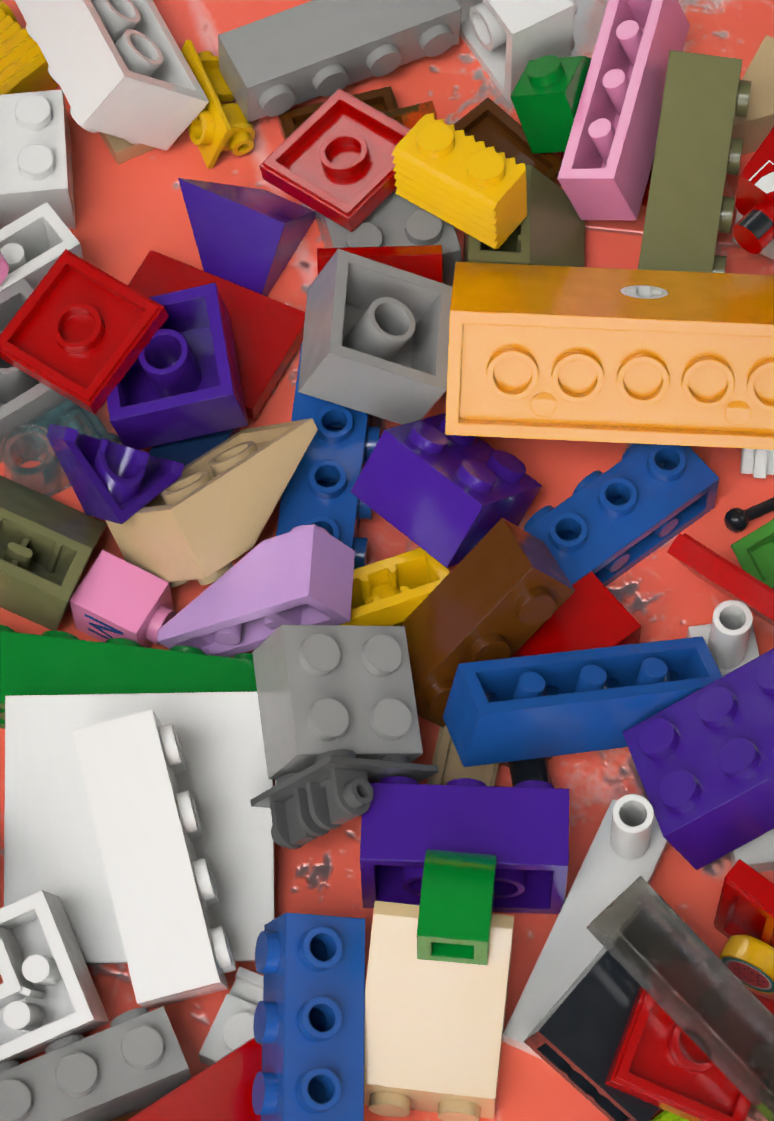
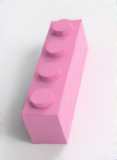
[557,0,690,221]

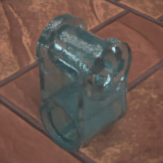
[0,399,124,498]

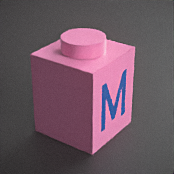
[69,550,176,648]

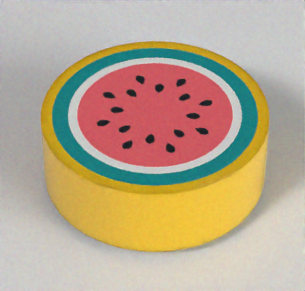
[718,935,774,994]

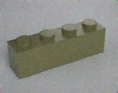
[638,50,752,273]

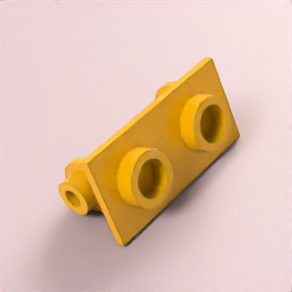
[181,40,256,169]

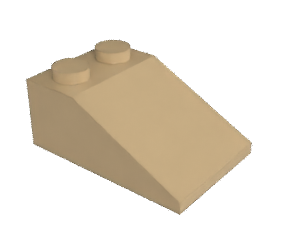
[105,418,318,588]

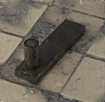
[586,876,774,1121]

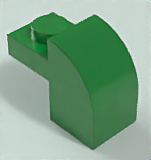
[417,849,497,965]

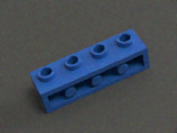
[276,343,381,569]
[524,443,720,587]
[443,636,723,767]
[252,912,365,1121]

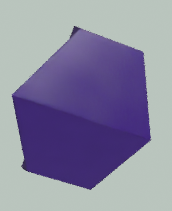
[178,178,316,296]
[46,424,185,524]

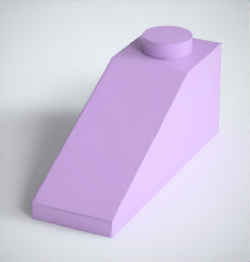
[157,524,355,657]

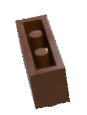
[400,518,575,728]

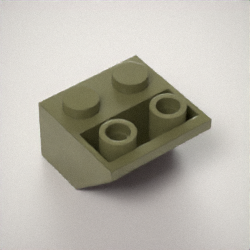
[463,165,585,267]
[0,475,107,631]

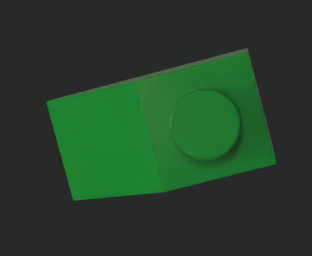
[510,55,592,154]

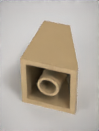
[364,901,514,1121]

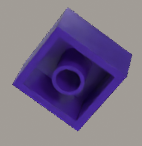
[107,283,248,450]
[350,413,542,568]

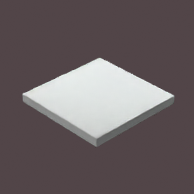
[4,691,275,964]

